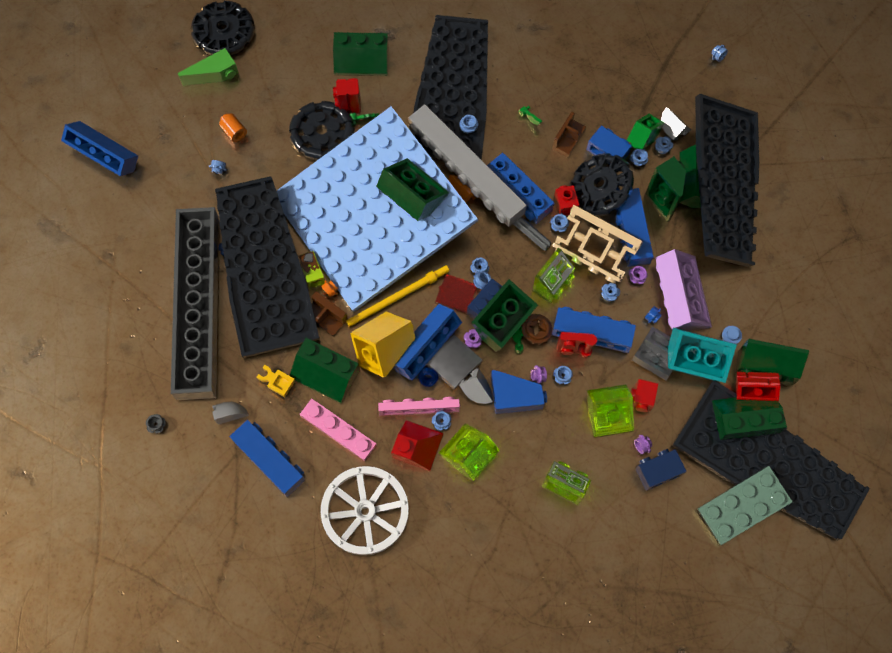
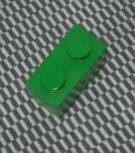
[627,113,665,150]

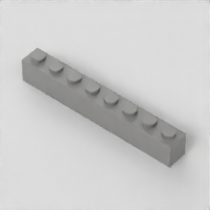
[408,105,527,227]

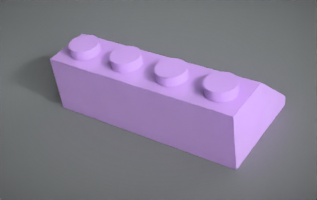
[655,249,712,331]

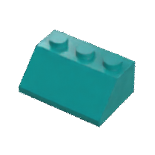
[668,327,737,383]

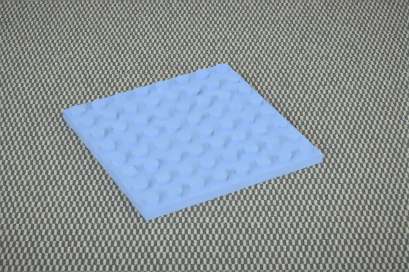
[277,106,478,312]

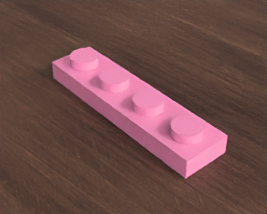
[378,397,460,416]
[300,399,377,461]

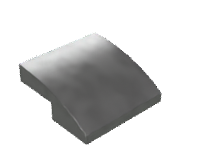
[632,327,672,380]
[426,335,483,390]

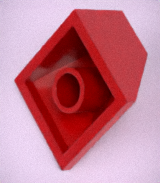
[391,420,444,471]

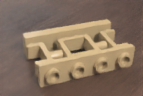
[552,205,643,284]

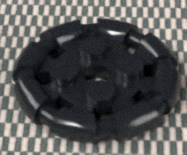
[191,0,255,55]
[289,101,355,160]
[569,153,634,217]

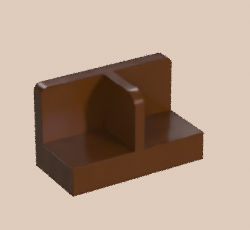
[552,112,586,158]
[311,291,348,336]

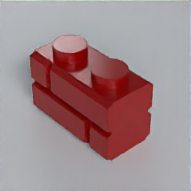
[333,78,361,114]
[736,372,780,401]

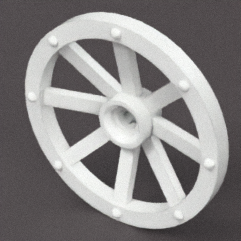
[321,466,409,555]

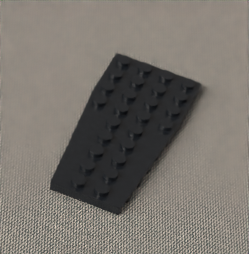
[413,15,488,161]
[695,94,760,267]
[215,176,320,358]
[672,380,870,540]

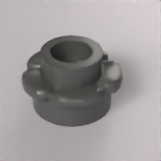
[146,414,166,433]

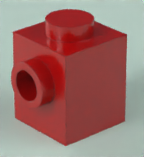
[554,185,580,216]
[629,379,658,412]

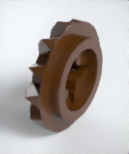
[522,314,553,344]

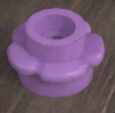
[629,266,648,284]
[464,329,482,348]
[531,365,547,384]
[634,435,652,454]

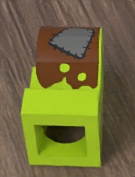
[298,251,325,290]

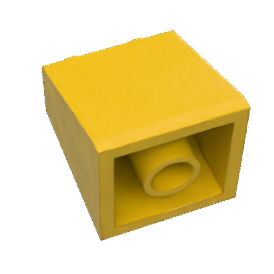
[350,311,415,378]

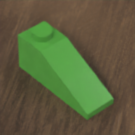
[177,48,239,86]

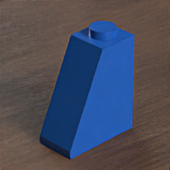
[491,370,547,414]

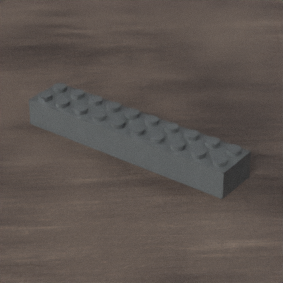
[171,207,219,400]

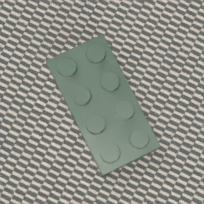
[697,466,792,545]

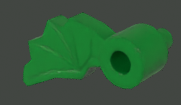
[518,106,542,126]
[350,113,379,125]
[512,325,524,354]

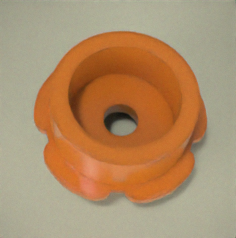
[321,280,339,298]

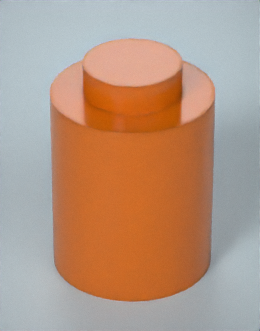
[219,113,247,142]

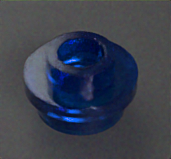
[418,367,438,387]

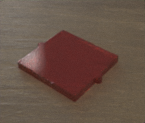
[435,274,477,314]

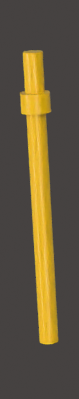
[346,265,450,327]

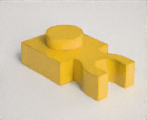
[257,365,295,397]

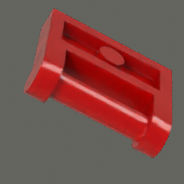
[557,332,597,358]

